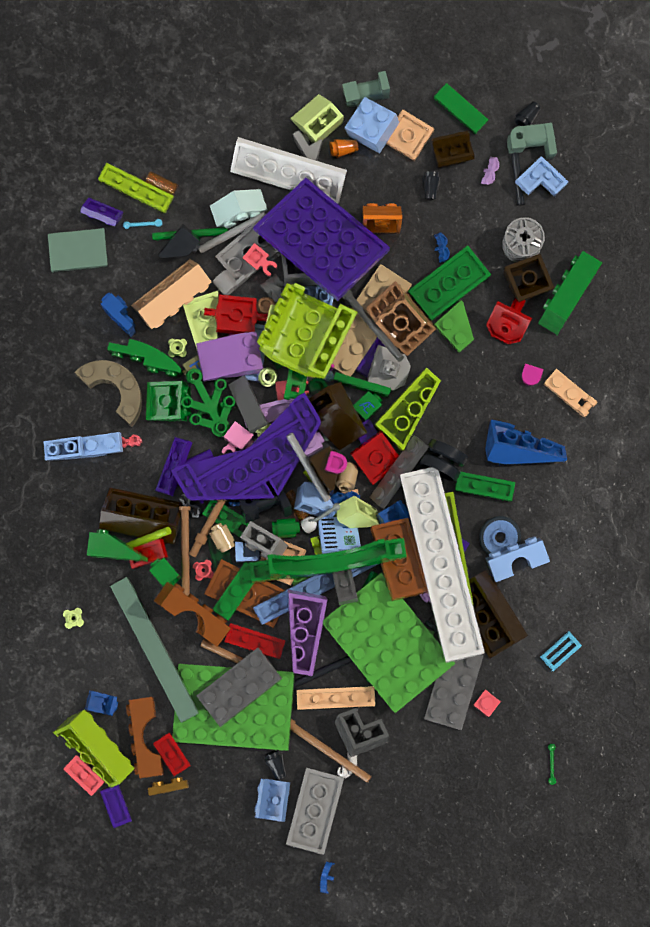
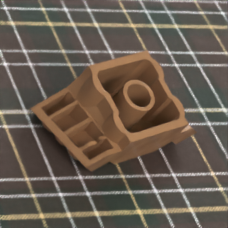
[366,281,436,356]

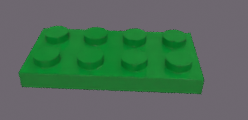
[408,246,491,321]

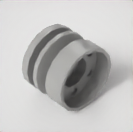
[502,218,545,262]

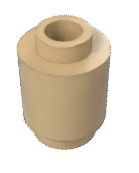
[336,462,358,492]
[209,523,235,553]

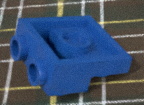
[101,292,136,338]

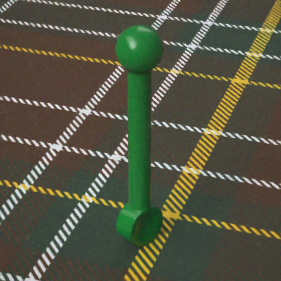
[548,744,556,785]

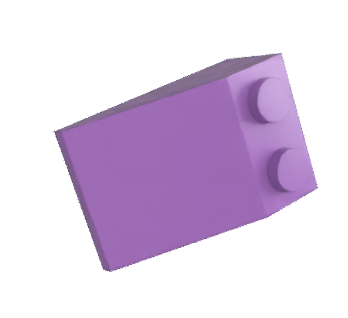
[196,332,263,381]

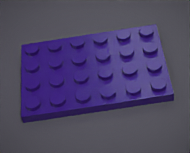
[254,178,390,301]

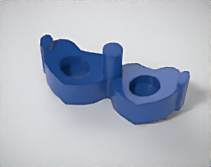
[434,232,450,263]
[330,491,360,504]
[320,862,335,894]

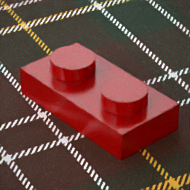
[129,539,168,569]
[153,733,191,776]

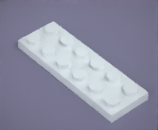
[230,137,347,204]

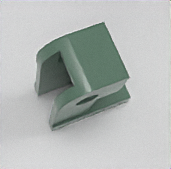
[342,71,390,107]
[507,123,557,160]

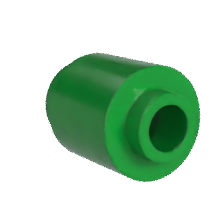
[272,518,300,538]

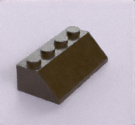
[99,488,183,544]
[469,569,528,658]

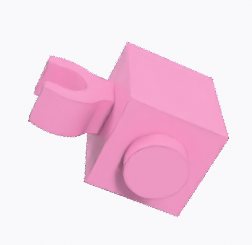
[222,422,254,455]

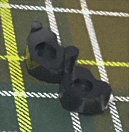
[179,493,202,518]

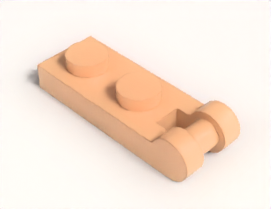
[544,369,597,417]

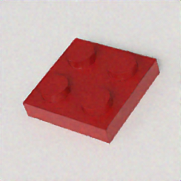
[350,431,399,485]

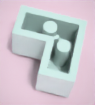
[210,189,267,228]

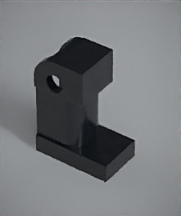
[239,483,292,524]

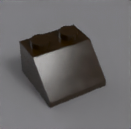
[504,254,554,302]

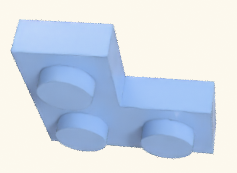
[515,156,568,197]

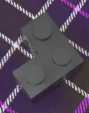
[335,708,389,758]

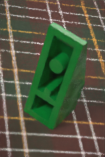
[87,530,148,562]

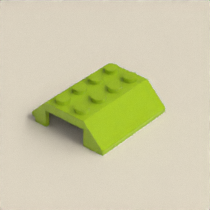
[257,283,357,378]

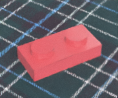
[64,755,105,796]

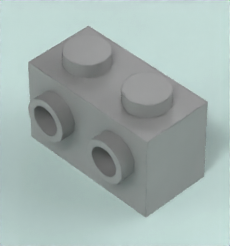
[240,521,288,560]

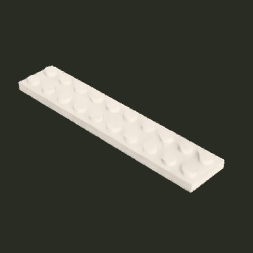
[400,467,484,663]

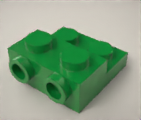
[146,381,192,422]

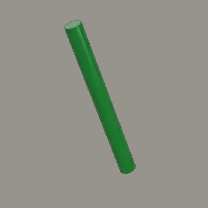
[152,227,228,240]

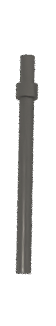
[342,290,404,362]

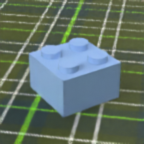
[345,97,400,153]

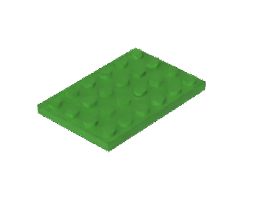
[323,573,455,713]
[172,664,295,751]

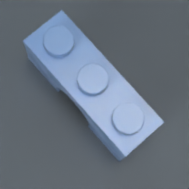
[485,537,550,582]

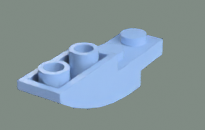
[44,432,123,461]

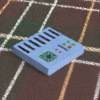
[317,517,360,554]

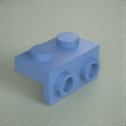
[255,779,290,822]

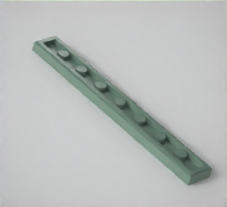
[110,577,199,723]

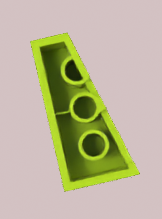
[373,368,441,451]
[53,710,134,788]

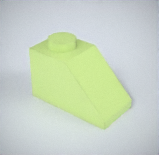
[336,496,380,528]

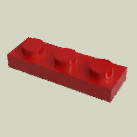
[224,623,286,659]

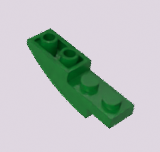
[107,339,183,377]

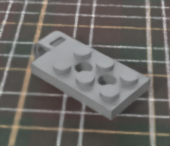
[213,225,279,295]

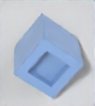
[235,542,260,563]

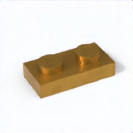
[148,777,189,796]

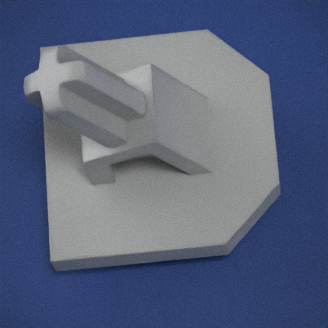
[366,345,411,391]

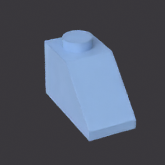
[294,482,337,517]

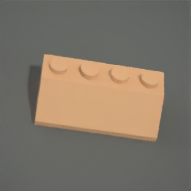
[131,259,211,329]

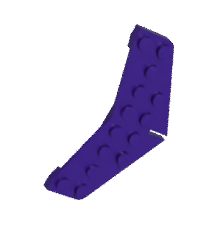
[171,392,321,501]

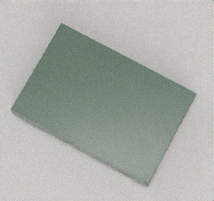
[48,228,108,272]

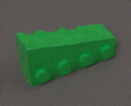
[538,251,602,335]

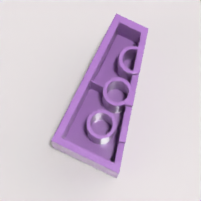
[287,589,327,676]

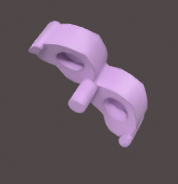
[481,157,499,184]

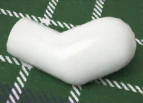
[337,752,357,778]

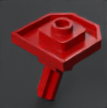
[486,298,532,344]

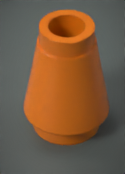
[330,139,358,158]

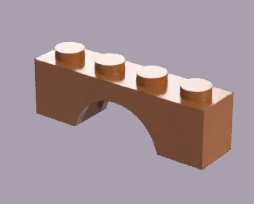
[154,582,231,647]
[126,697,164,778]

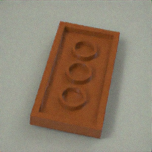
[370,518,428,601]
[204,559,286,628]

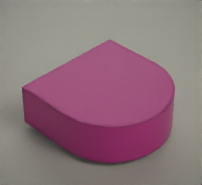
[522,364,543,386]
[325,451,347,474]

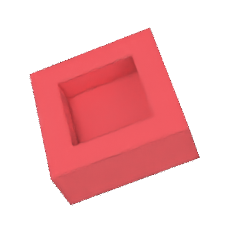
[474,690,501,717]

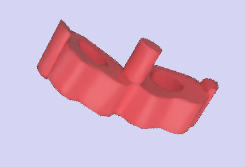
[122,435,142,448]

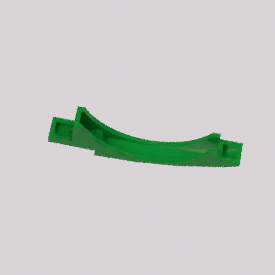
[249,538,407,583]

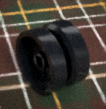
[419,439,468,482]

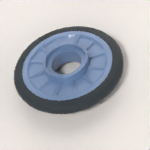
[479,516,521,555]

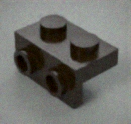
[432,131,475,167]

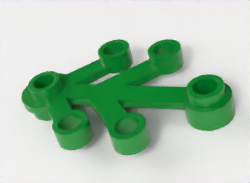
[180,368,235,437]

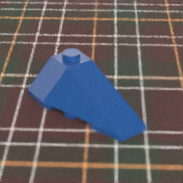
[485,419,567,464]

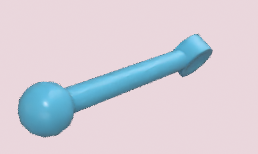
[123,219,162,229]

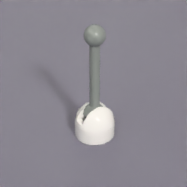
[301,503,340,533]

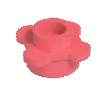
[193,560,214,581]

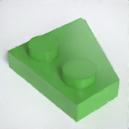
[434,300,474,353]

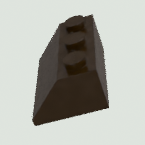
[309,446,338,497]

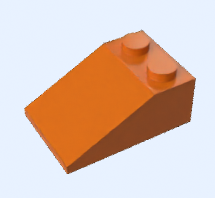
[363,203,402,233]

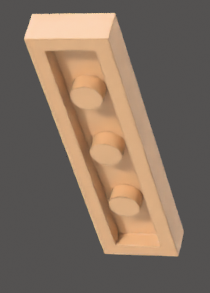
[297,686,375,710]

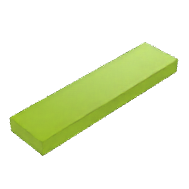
[98,163,174,213]

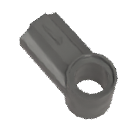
[260,274,285,304]

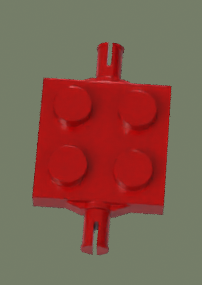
[204,294,268,334]

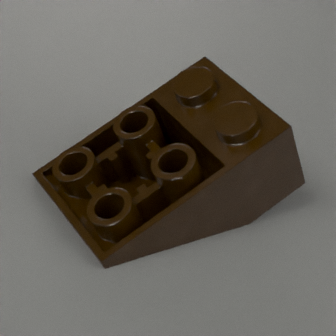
[309,382,367,450]

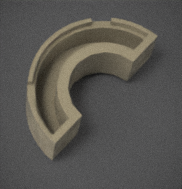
[75,360,142,427]

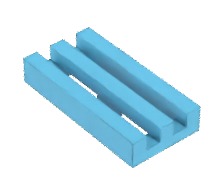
[540,631,582,671]

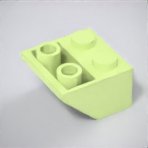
[291,94,344,143]

